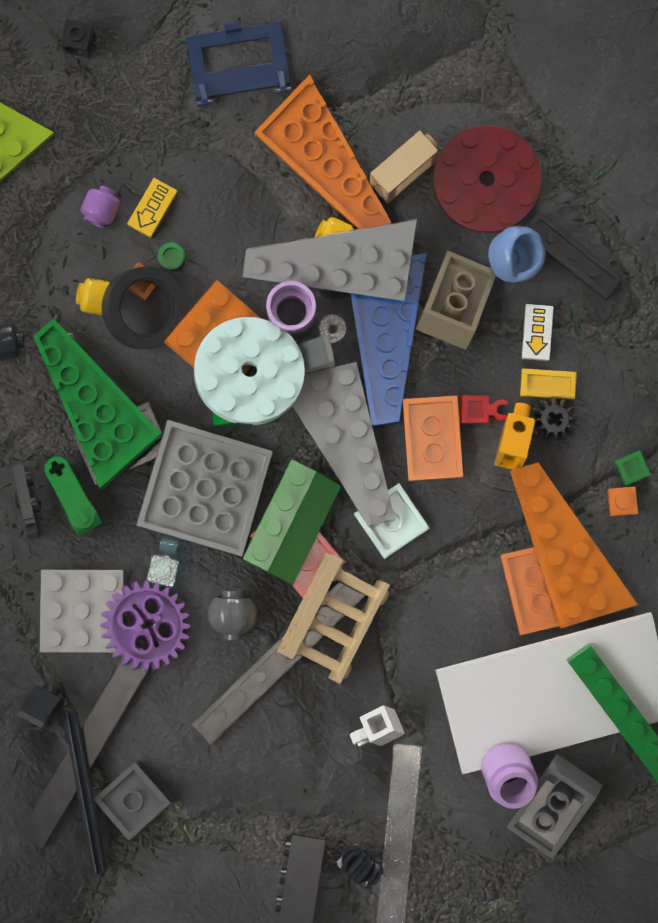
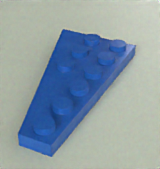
[350,253,427,427]

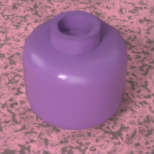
[80,185,120,228]

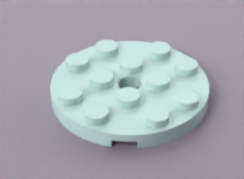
[194,317,305,425]

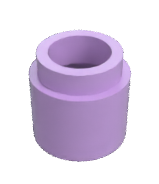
[266,281,316,336]
[481,744,538,809]

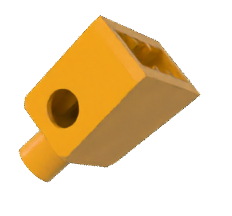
[494,403,535,470]

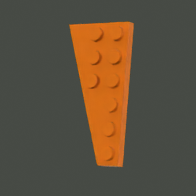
[254,75,391,229]
[510,463,638,629]

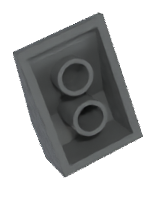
[507,754,603,859]

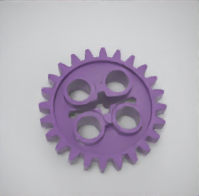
[100,581,190,671]

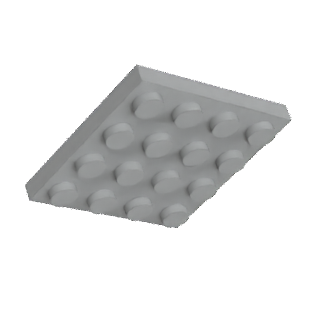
[136,420,273,556]

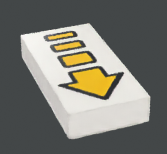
[521,304,553,361]

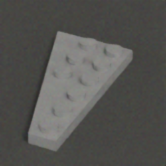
[243,219,417,301]
[292,362,395,527]

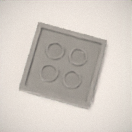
[40,570,124,653]

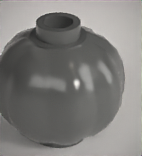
[208,588,258,640]

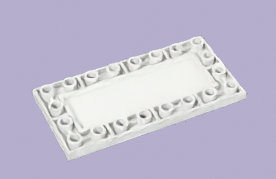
[436,612,658,774]

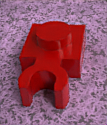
[460,395,508,424]

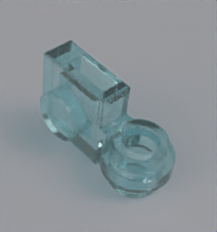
[146,535,180,588]

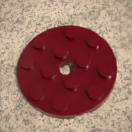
[433,125,541,233]

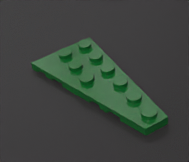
[33,318,163,491]

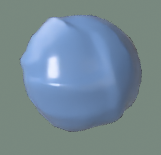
[488,226,546,283]

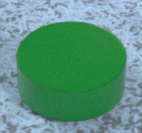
[158,242,185,271]

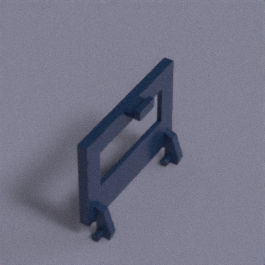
[186,21,292,107]

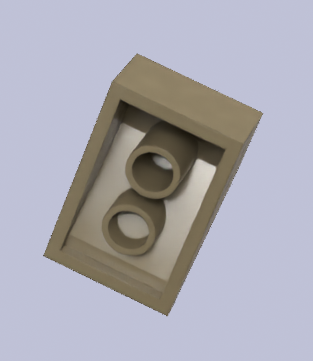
[416,251,496,350]

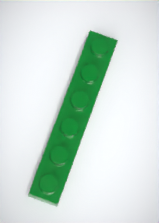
[566,643,658,782]

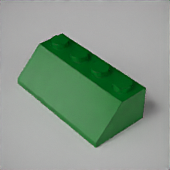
[243,459,341,585]

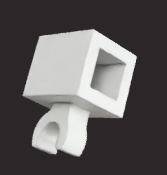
[349,705,405,746]

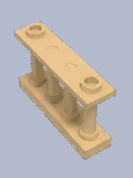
[276,553,390,684]

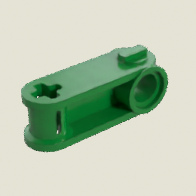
[45,457,103,537]

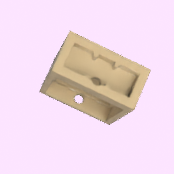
[369,131,438,204]

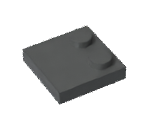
[94,762,172,841]

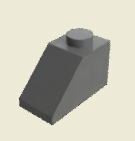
[298,334,335,374]

